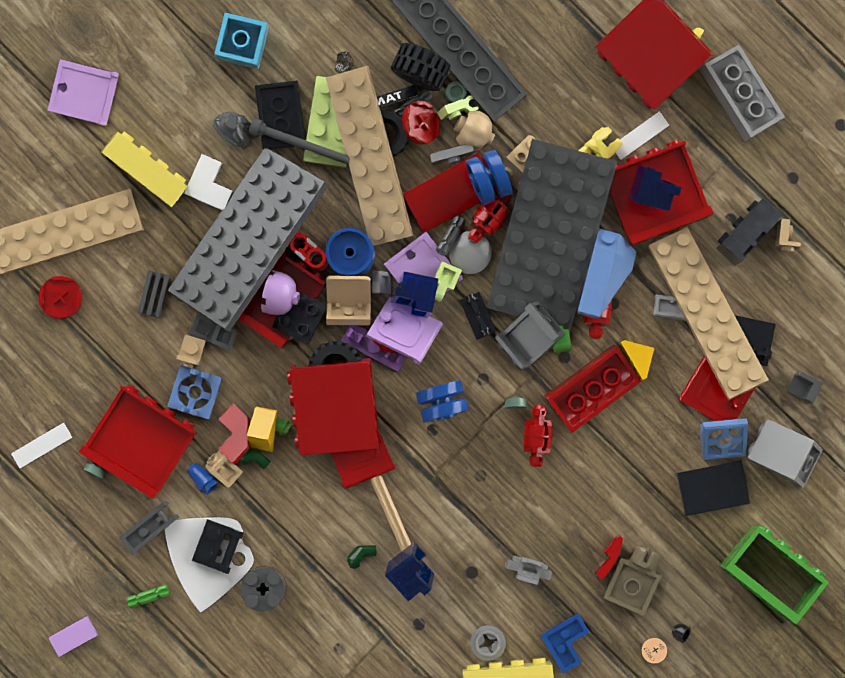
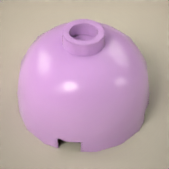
[261,270,300,315]

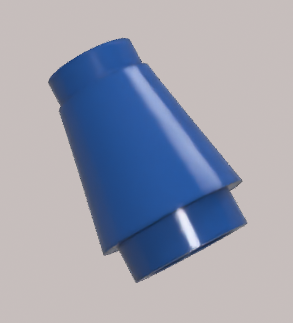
[187,462,219,495]

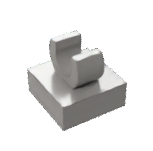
[368,271,391,295]

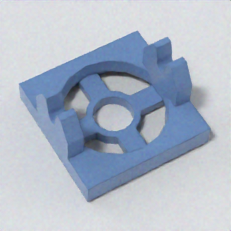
[167,365,223,420]
[699,418,748,460]

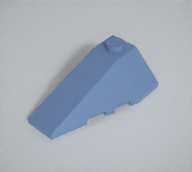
[577,229,636,319]

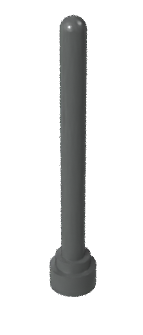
[249,118,350,164]

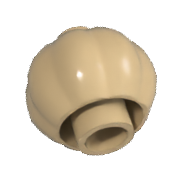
[453,111,495,151]

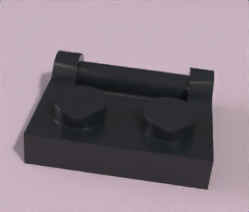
[192,519,244,574]

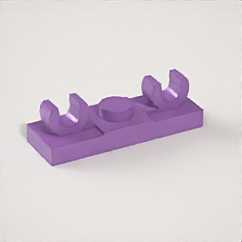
[341,325,407,372]

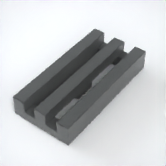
[138,270,170,318]

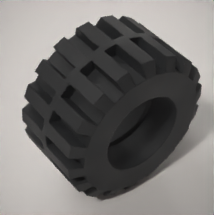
[391,43,451,91]
[309,341,361,366]

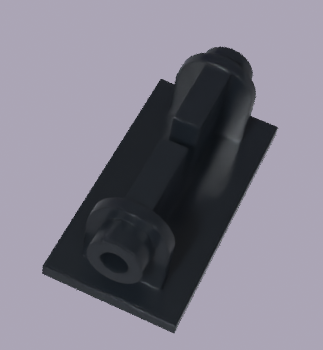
[459,292,497,340]

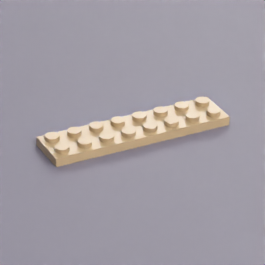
[326,66,413,246]
[0,189,144,275]
[648,227,769,400]

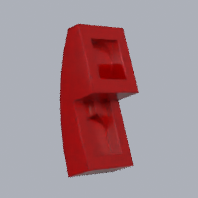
[594,535,623,580]

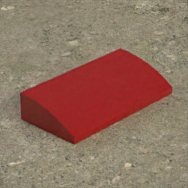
[403,152,496,233]
[544,344,642,433]

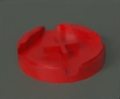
[402,101,440,145]
[38,276,83,319]

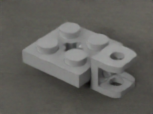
[505,555,552,585]

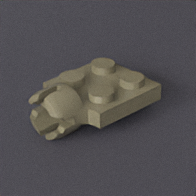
[603,545,662,616]

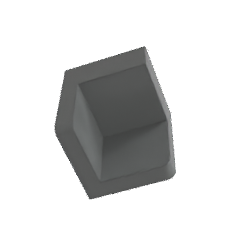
[787,371,823,403]

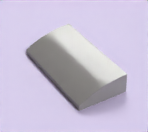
[699,45,785,142]

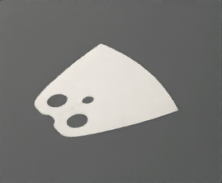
[165,517,254,613]

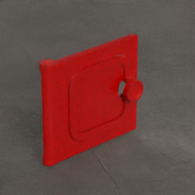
[678,355,755,430]
[331,430,395,489]

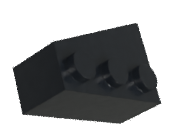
[716,199,782,266]

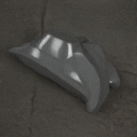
[213,112,251,150]

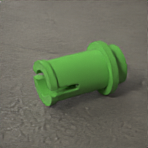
[276,417,292,436]

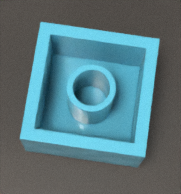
[214,13,269,70]

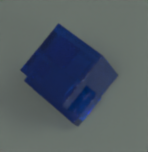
[629,165,682,211]
[390,271,439,318]
[385,541,434,601]

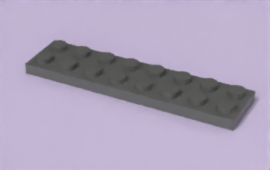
[390,0,527,123]

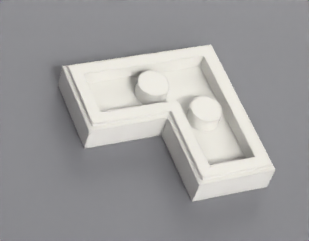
[184,154,233,210]

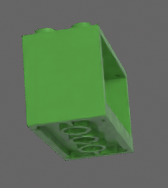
[719,525,829,624]

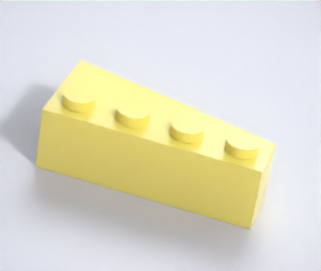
[100,132,188,207]
[462,658,554,678]

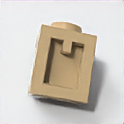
[775,219,801,252]
[176,335,207,369]
[205,451,243,488]

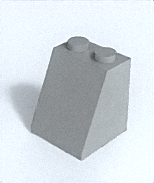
[748,419,823,488]

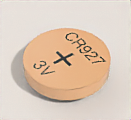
[641,638,667,663]

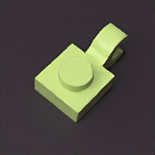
[437,96,479,120]
[432,262,462,302]

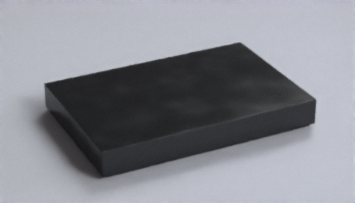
[255,80,305,150]
[676,461,750,516]

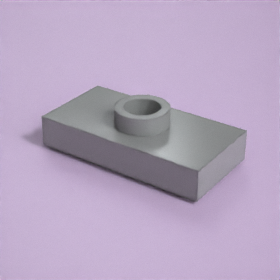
[430,144,474,165]
[653,294,686,321]

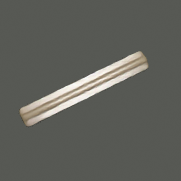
[371,475,415,558]

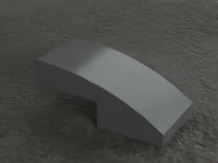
[188,313,238,350]

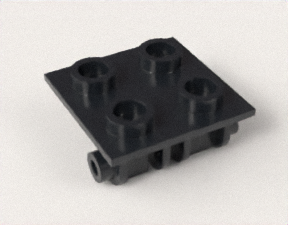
[272,291,328,345]
[735,315,776,366]

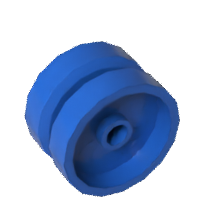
[465,149,513,205]
[325,228,376,276]
[415,380,469,423]

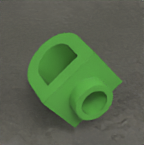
[551,325,571,353]

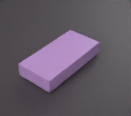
[49,616,98,657]

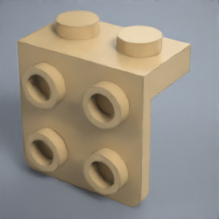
[503,135,535,190]
[326,276,371,325]

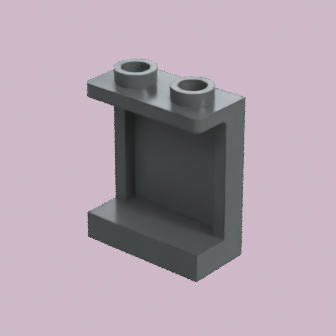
[495,301,566,370]

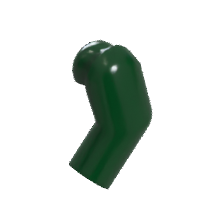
[238,449,271,469]
[347,545,376,569]

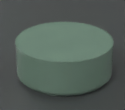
[445,81,467,103]
[505,398,527,409]
[83,462,106,479]

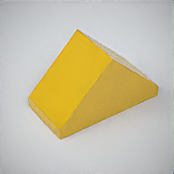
[619,340,654,381]
[247,406,277,452]

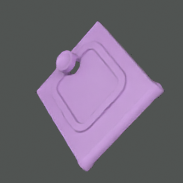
[47,59,119,126]
[384,232,463,312]
[366,297,443,365]

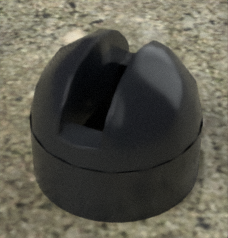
[672,623,691,643]

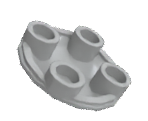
[449,231,492,274]

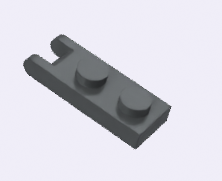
[119,500,179,555]

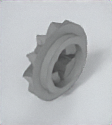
[470,625,506,661]

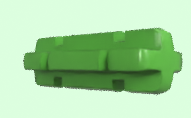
[127,585,170,608]

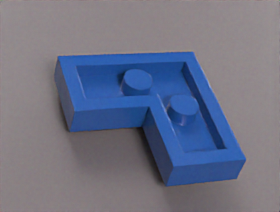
[540,613,589,674]

